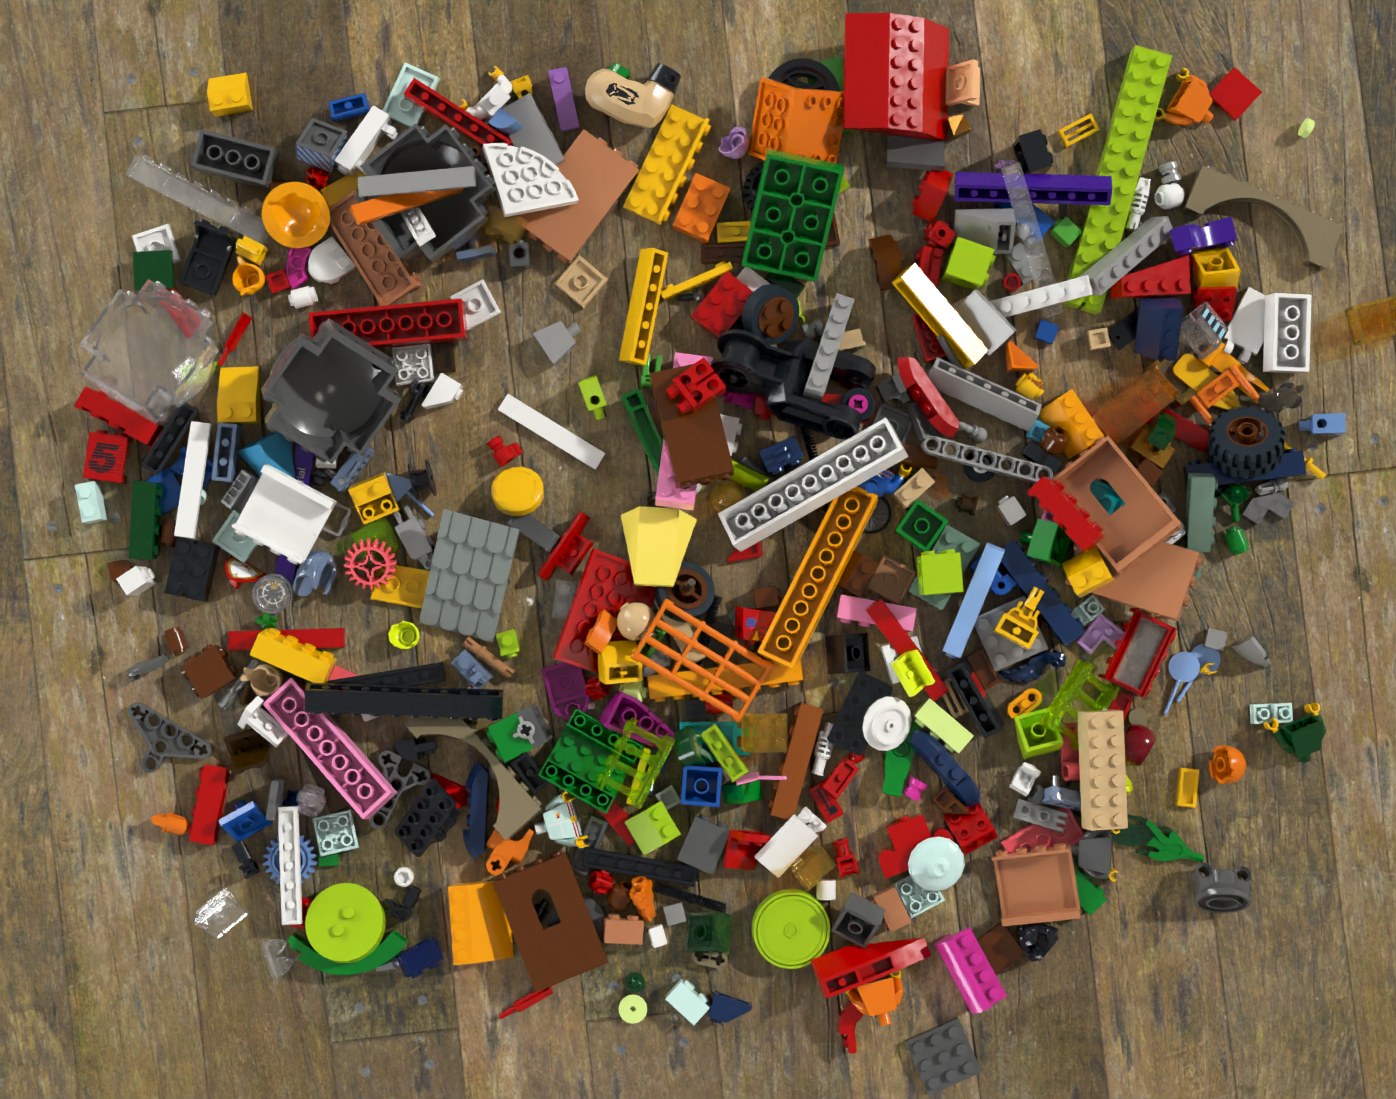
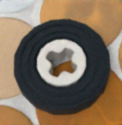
[963,448,996,482]

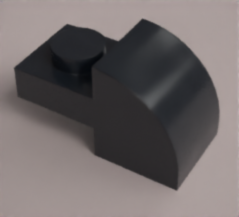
[395,737,438,761]

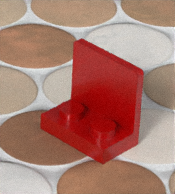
[943,804,998,856]
[724,829,773,870]

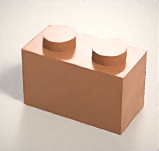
[871,885,912,932]
[601,914,644,945]

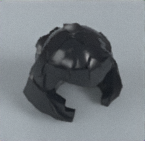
[1019,922,1059,962]

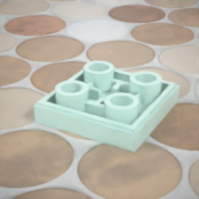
[313,810,359,857]
[892,874,945,919]

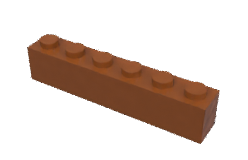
[767,702,824,820]

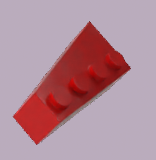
[1110,255,1191,299]
[74,386,163,446]
[1027,476,1105,552]

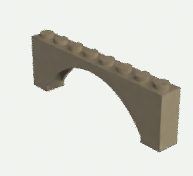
[1181,165,1344,271]
[404,716,542,841]

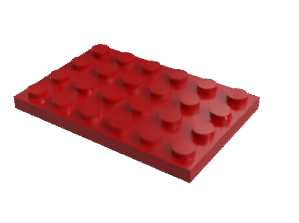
[552,548,655,673]

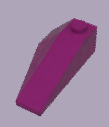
[599,691,674,754]

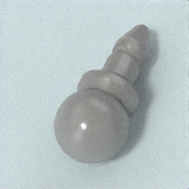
[959,422,987,442]

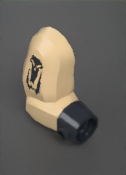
[585,63,681,128]

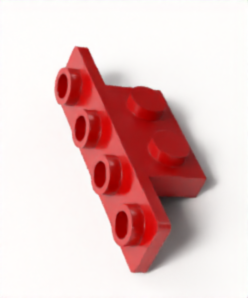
[538,512,594,581]

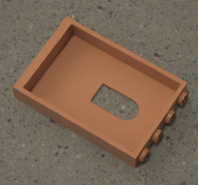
[1052,435,1183,575]

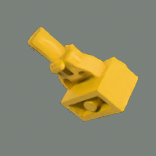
[993,586,1044,650]

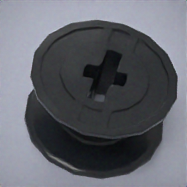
[408,459,437,501]

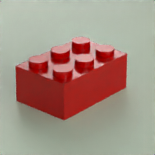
[691,271,753,340]

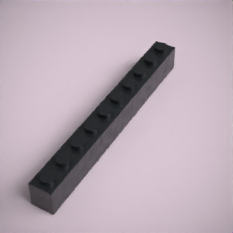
[305,683,503,721]

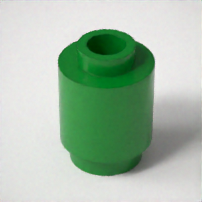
[1223,526,1249,556]

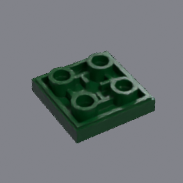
[133,250,174,291]

